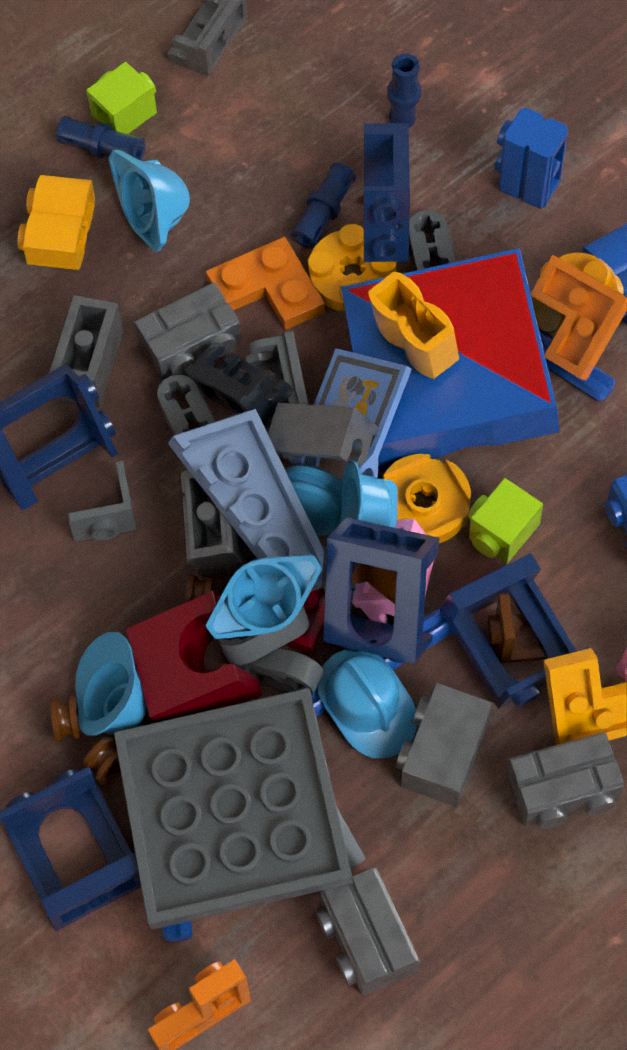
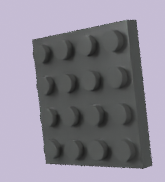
[114,688,354,930]

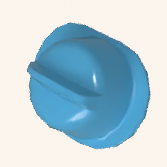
[338,461,397,528]
[75,632,148,736]
[318,650,417,758]

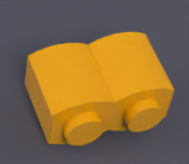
[18,175,95,270]
[368,272,459,379]

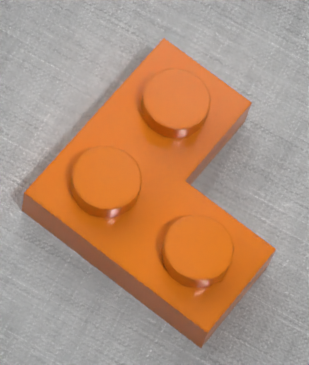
[206,237,325,330]
[530,255,627,381]
[147,959,251,1050]

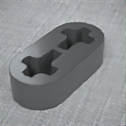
[409,210,456,271]
[157,375,215,436]
[218,606,309,665]
[236,648,324,695]

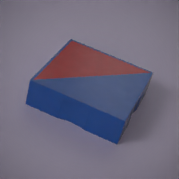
[341,248,560,470]

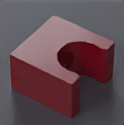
[126,591,262,722]

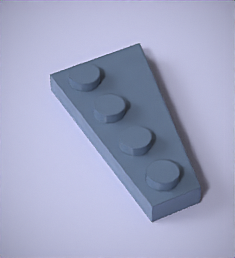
[168,409,324,592]

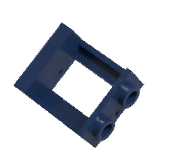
[364,123,410,262]
[0,364,118,511]
[323,517,439,664]
[440,553,589,709]
[0,767,142,931]

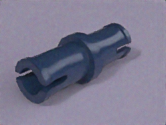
[387,54,421,128]
[56,116,146,160]
[291,162,356,249]

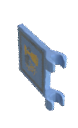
[288,348,412,478]

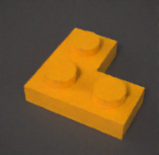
[543,648,627,745]

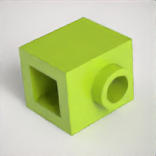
[86,62,157,134]
[468,478,543,565]

